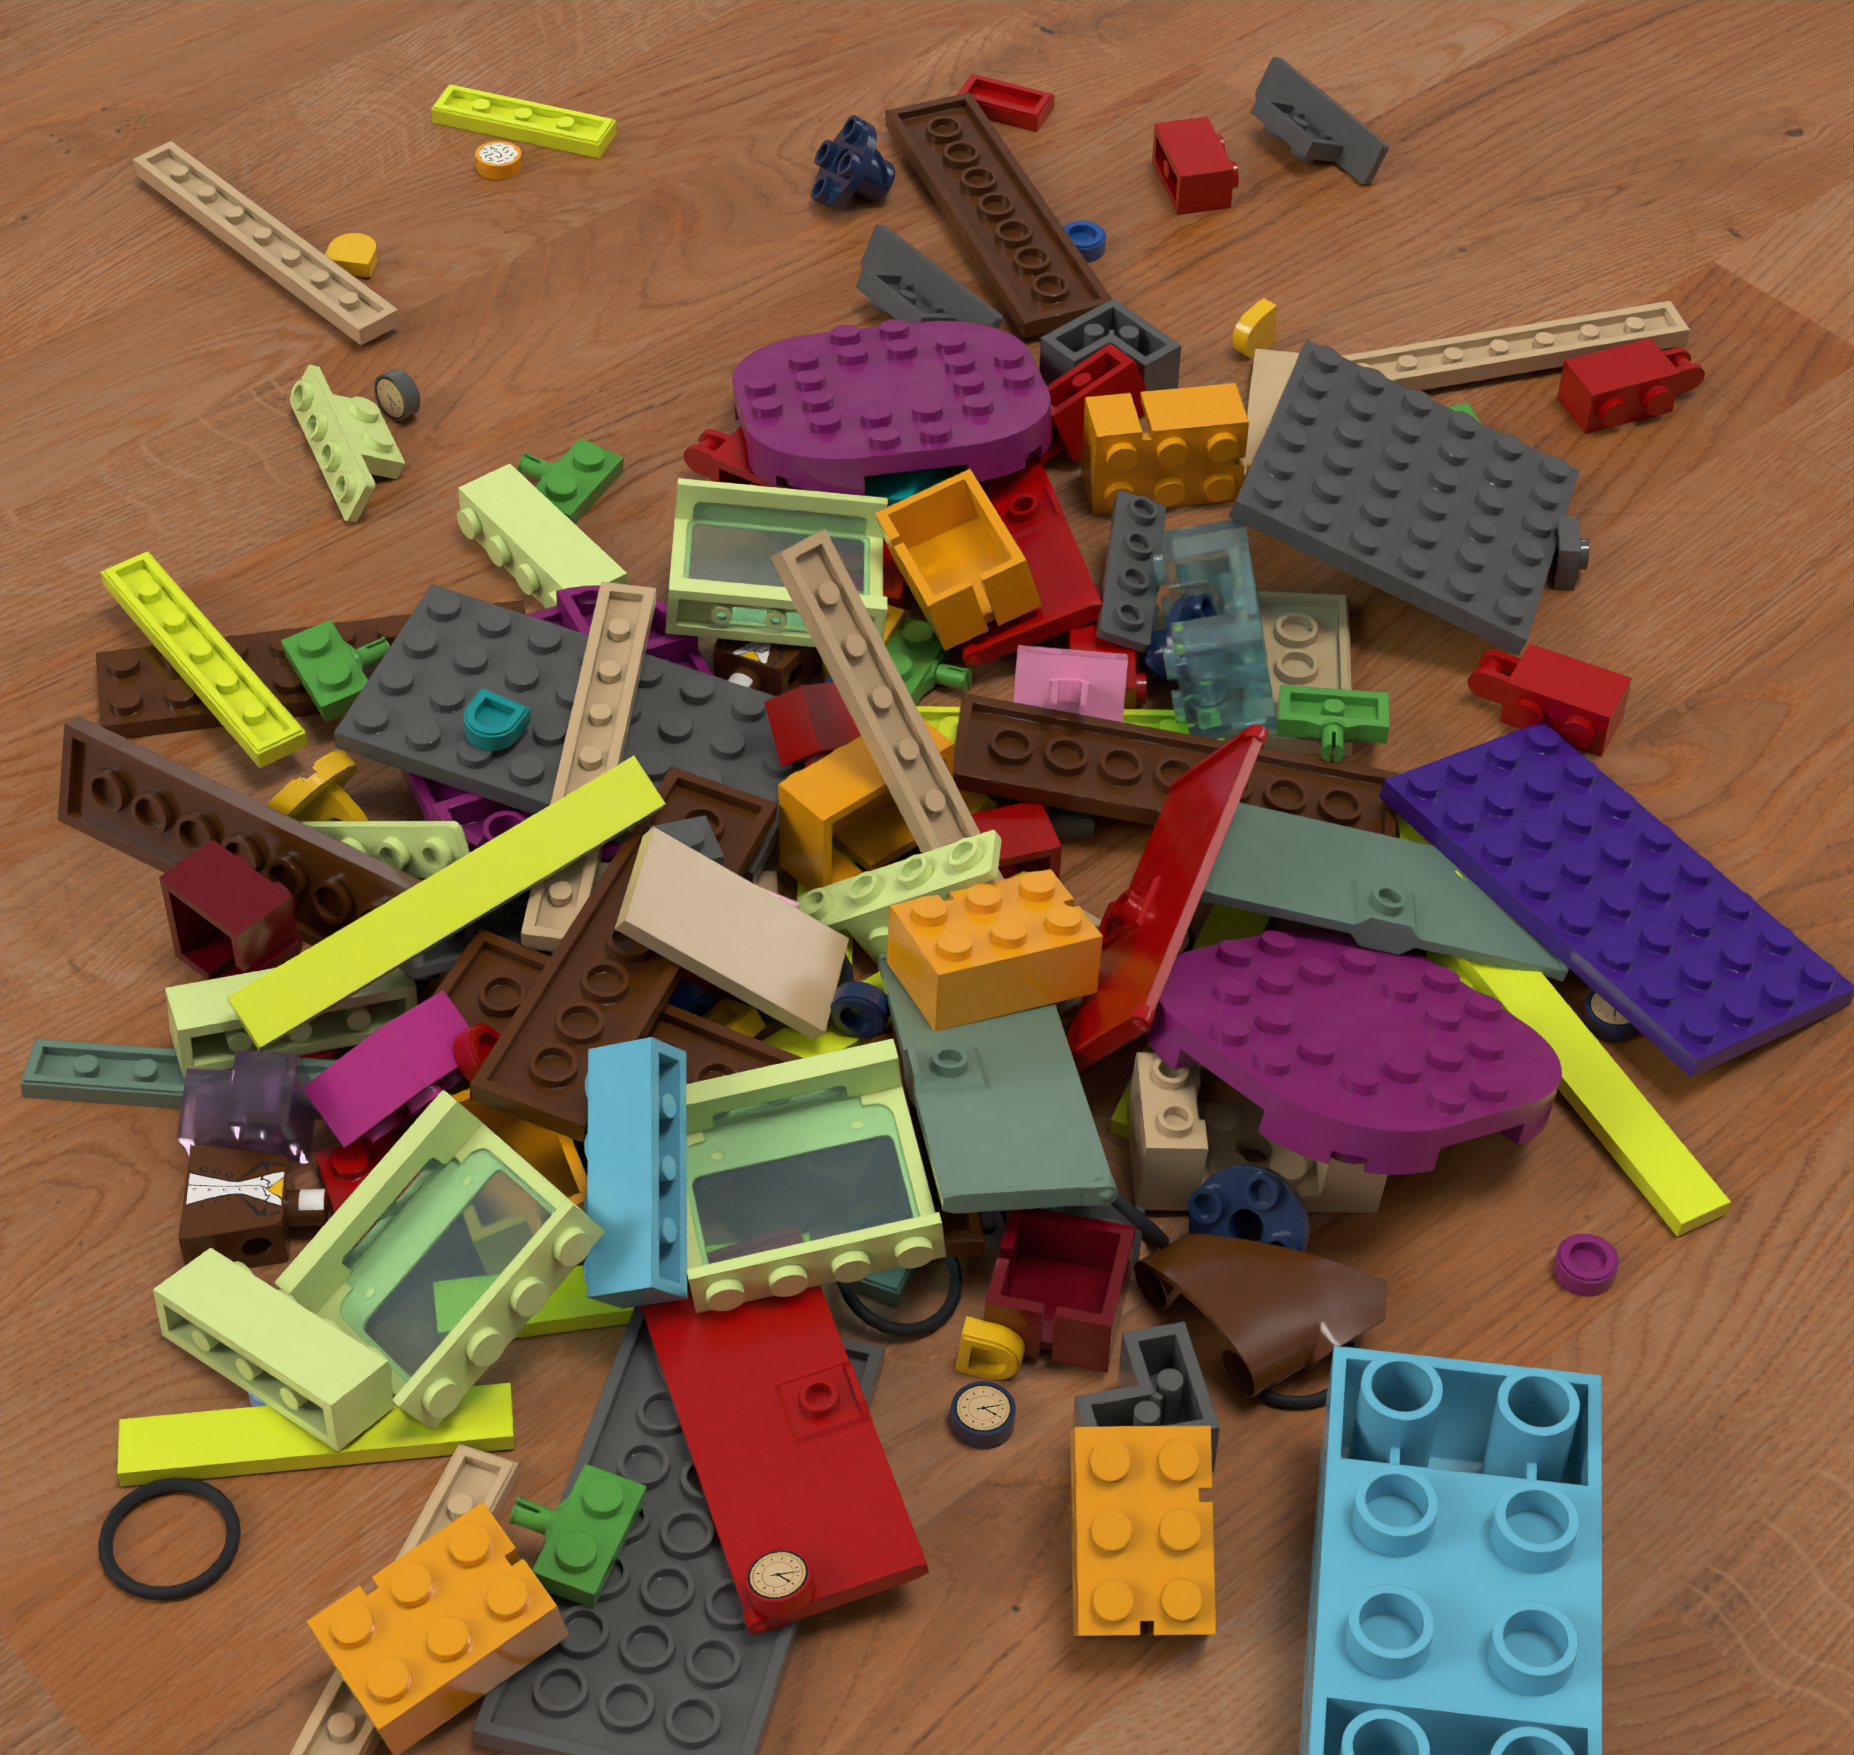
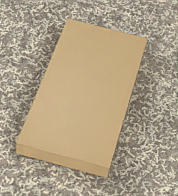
[1243,590,1353,755]
[615,827,849,1040]

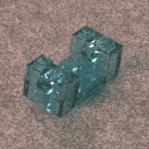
[1153,519,1278,739]

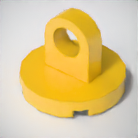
[266,750,369,822]

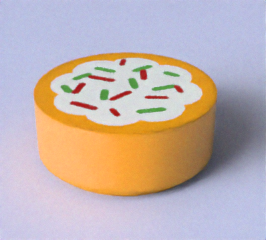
[475,141,522,180]

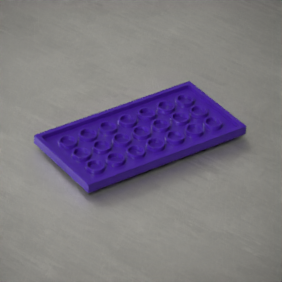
[1379,721,1854,1077]

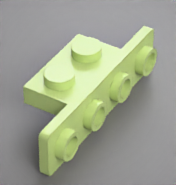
[290,365,406,523]
[301,821,470,878]
[797,830,1002,964]

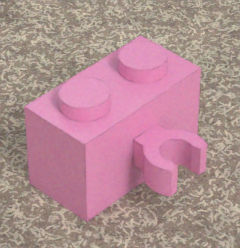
[1013,645,1128,722]

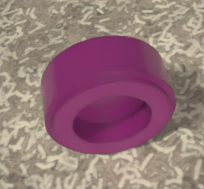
[1553,1234,1619,1297]

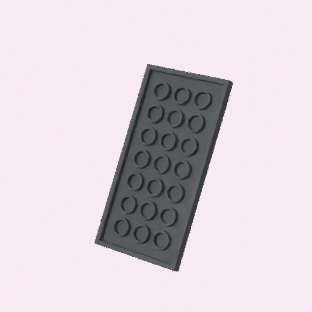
[334,584,805,884]
[472,1306,885,1755]

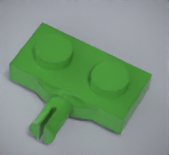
[517,438,624,524]
[886,618,973,706]
[281,620,390,722]
[1277,685,1389,763]
[509,1464,647,1609]

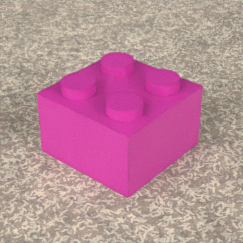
[302,990,469,1148]

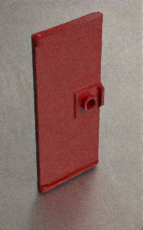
[947,451,1103,668]
[1066,724,1269,1073]
[640,1228,929,1635]

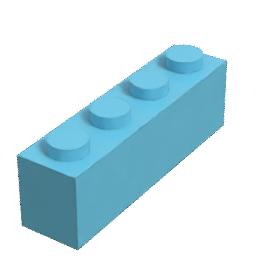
[584,1037,687,1309]

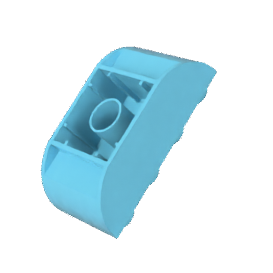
[1299,1346,1602,1755]

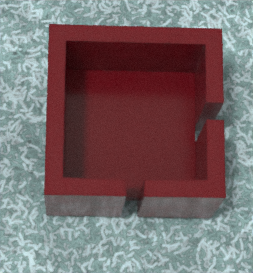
[159,840,303,980]
[984,1208,1136,1372]

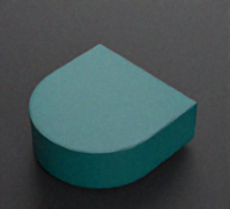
[463,688,531,751]

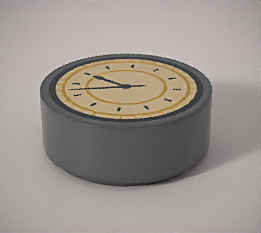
[374,369,420,422]

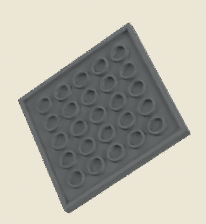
[1229,339,1579,655]

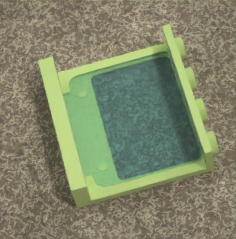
[665,478,888,647]
[686,1039,946,1313]
[274,1090,606,1431]

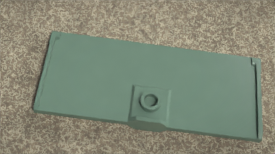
[1200,802,1568,981]
[878,952,1118,1214]

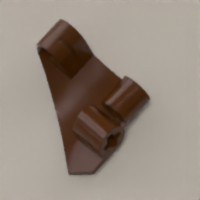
[1134,1234,1387,1398]

